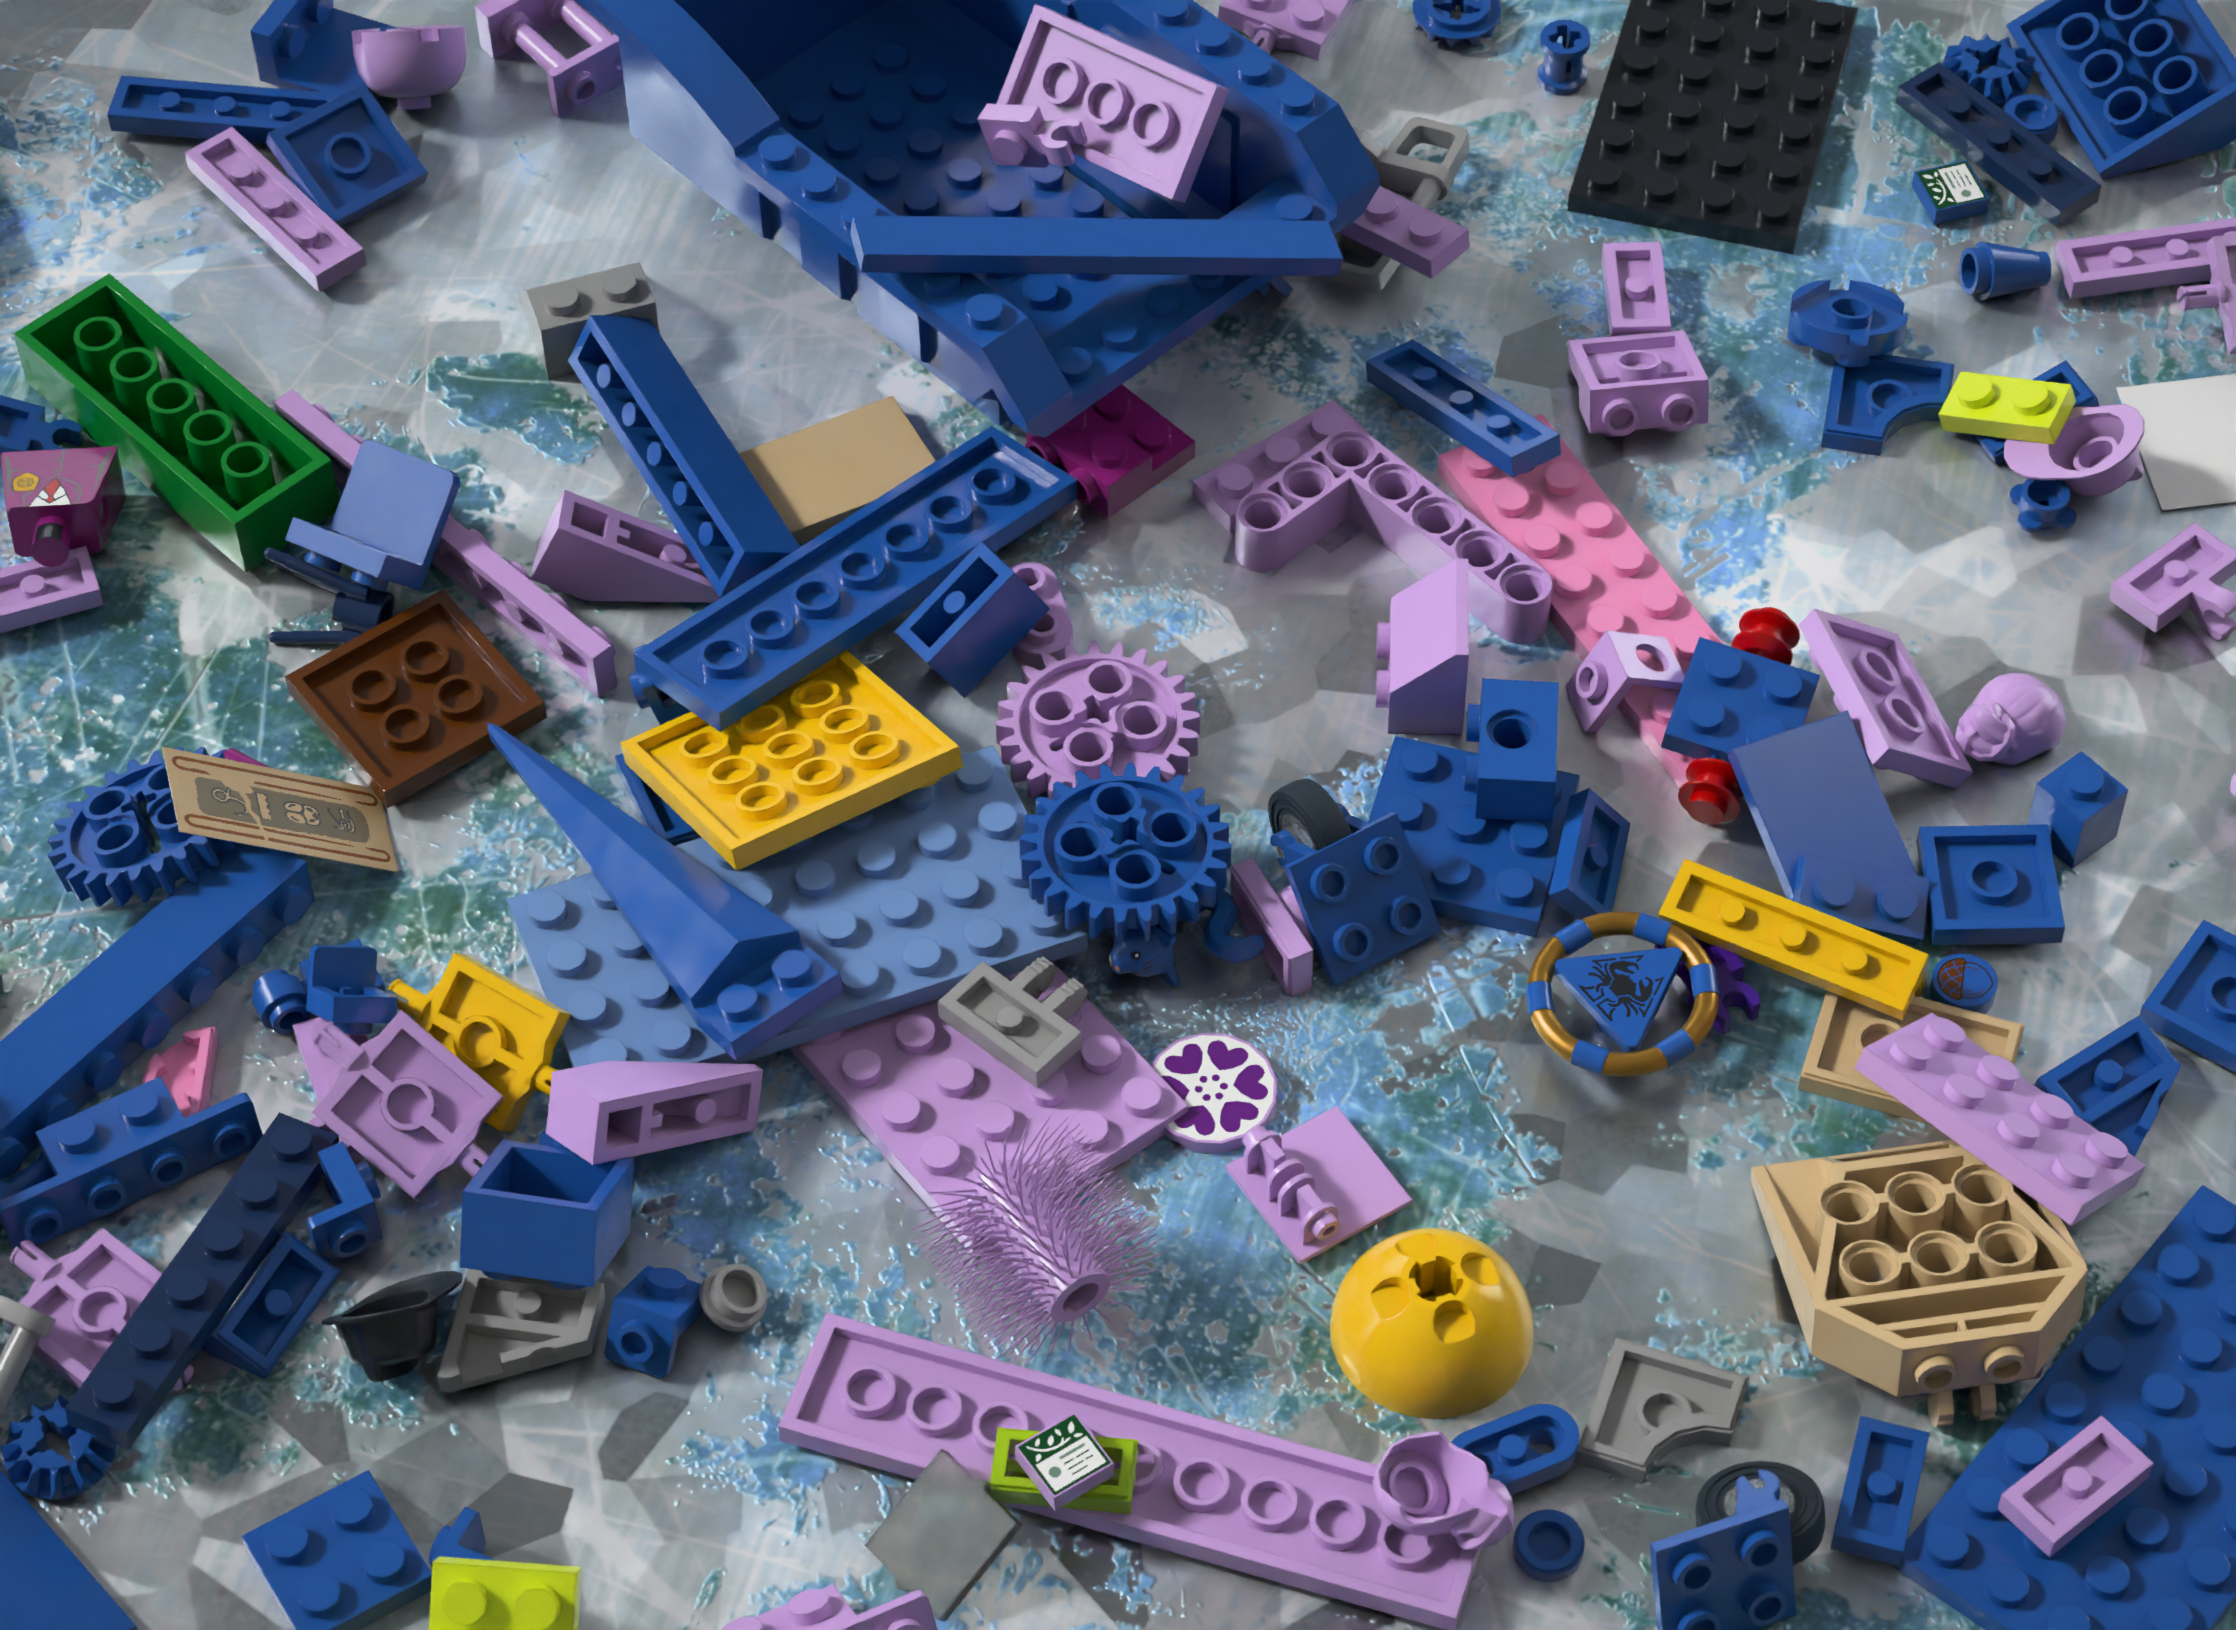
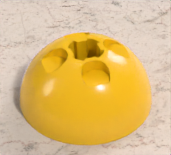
[1330,1228,1534,1419]

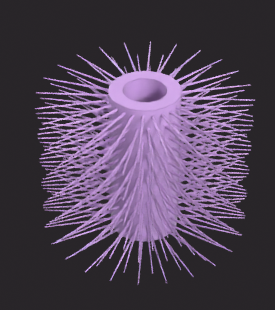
[912,1115,1165,1366]

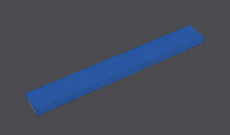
[850,215,1343,276]

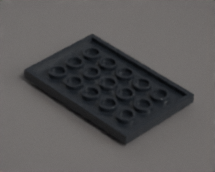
[1567,0,1859,254]

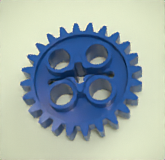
[48,747,237,907]
[1019,763,1231,943]

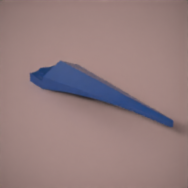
[488,723,844,1061]

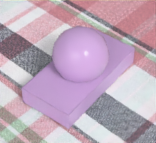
[1230,857,1313,997]

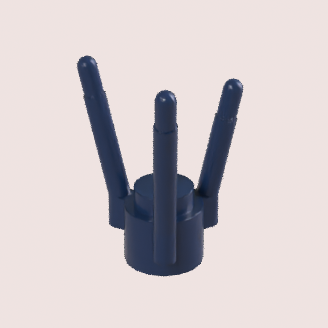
[264,547,395,645]

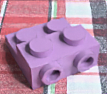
[1568,330,1709,437]

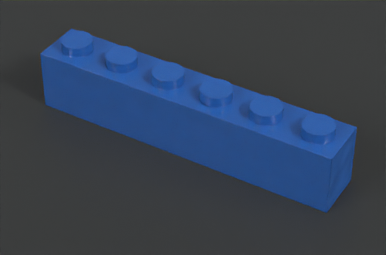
[568,315,800,598]

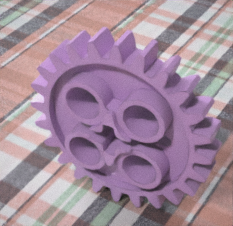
[996,641,1200,800]

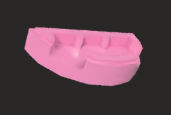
[142,1026,219,1118]

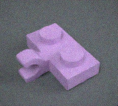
[2109,522,2236,641]

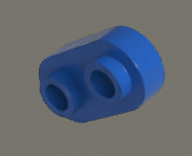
[1452,1404,1579,1496]

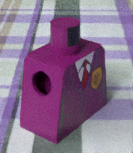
[1,446,126,567]

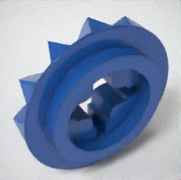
[1412,0,1501,48]
[1942,33,2033,104]
[1,1394,117,1500]

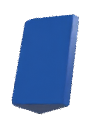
[201,1231,341,1379]

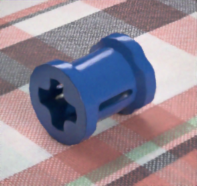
[1537,20,1591,95]

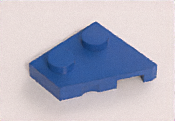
[2034,1015,2181,1157]

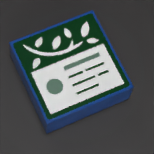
[1912,160,1990,225]

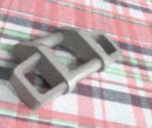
[1321,117,1469,293]

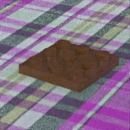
[285,589,547,808]

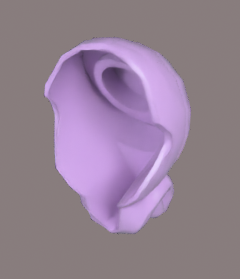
[1955,673,2066,766]
[1373,1431,1514,1550]

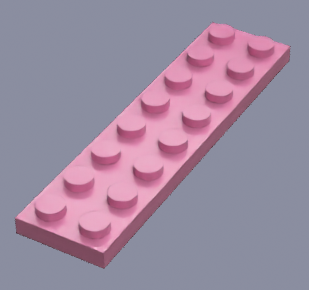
[1437,414,1723,789]

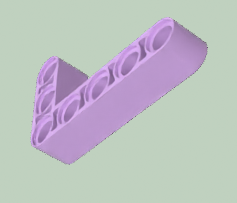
[1235,429,1552,645]

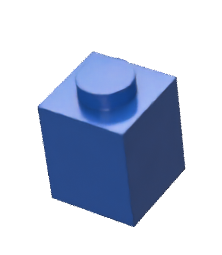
[2027,751,2129,869]

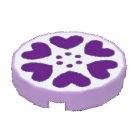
[1152,1033,1277,1153]

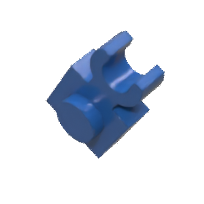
[0,395,82,460]

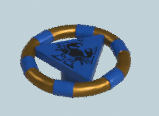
[1525,911,1720,1077]

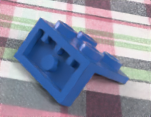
[250,0,397,95]

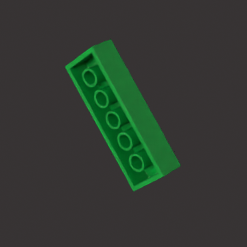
[14,273,340,573]

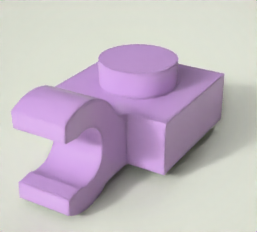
[977,104,1088,168]

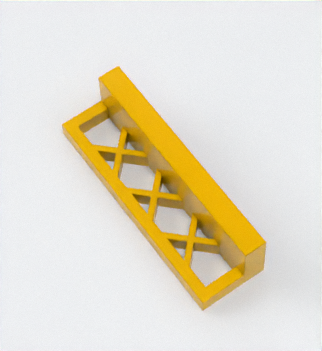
[1658,859,1929,1021]

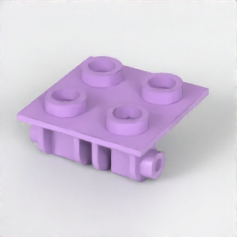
[1225,1106,1412,1265]

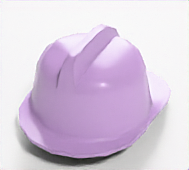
[2004,404,2145,497]

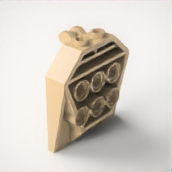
[1750,1140,2088,1428]

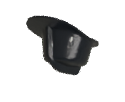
[322,1271,463,1383]

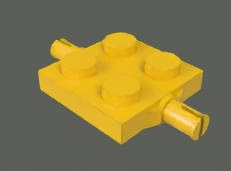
[388,953,571,1132]

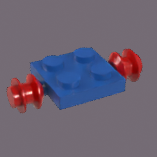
[1661,607,1820,825]

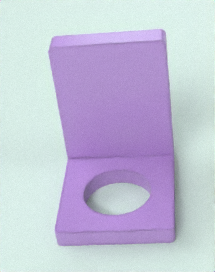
[1565,630,1685,733]

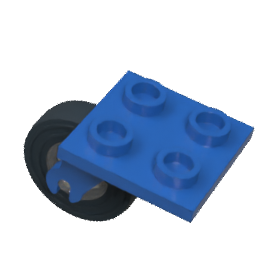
[1268,778,1442,986]
[1650,1461,1825,1630]

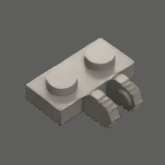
[938,956,1088,1088]

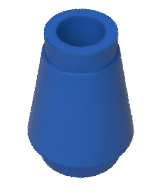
[1959,242,2051,300]

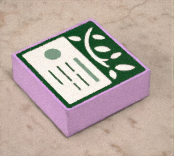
[1015,1412,1114,1511]

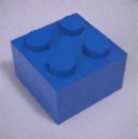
[460,1140,634,1290]

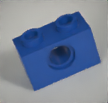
[1464,678,1559,822]

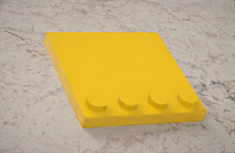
[620,650,963,871]

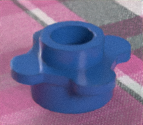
[2009,478,2077,533]

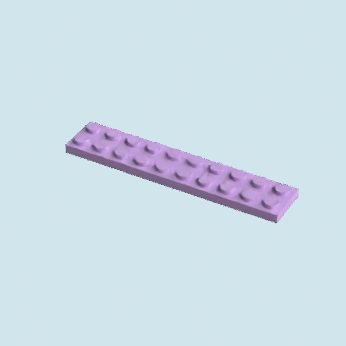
[778,1313,1481,1630]

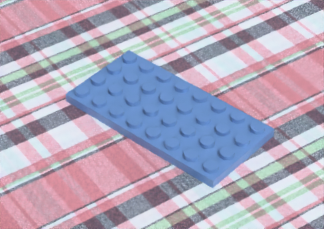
[506,745,1088,1068]

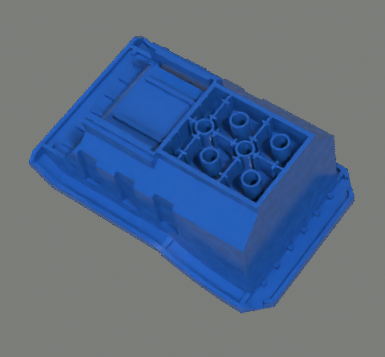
[575,0,1380,437]

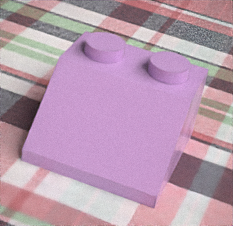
[1376,558,1469,735]

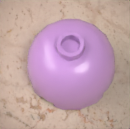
[352,25,467,109]

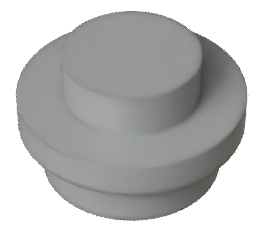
[699,1264,767,1332]

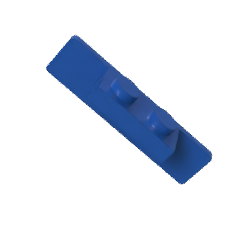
[0,1077,263,1251]

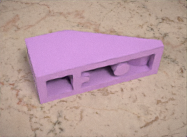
[531,490,720,603]
[546,1061,763,1165]

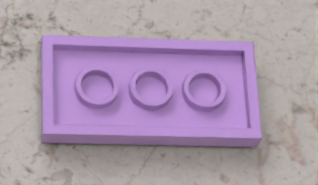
[997,4,1230,203]
[1854,1013,2147,1226]

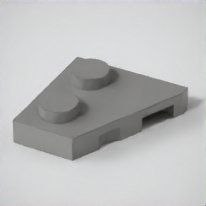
[437,1269,605,1392]

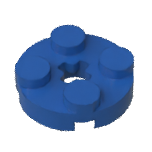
[1787,280,1908,367]

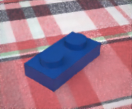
[1548,788,1631,920]
[1793,853,1930,946]
[1830,1416,1930,1566]

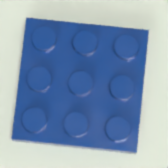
[1368,736,1580,938]

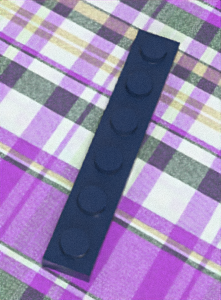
[65,1112,339,1449]

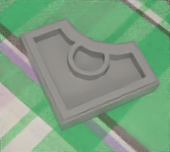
[1575,1337,1750,1483]

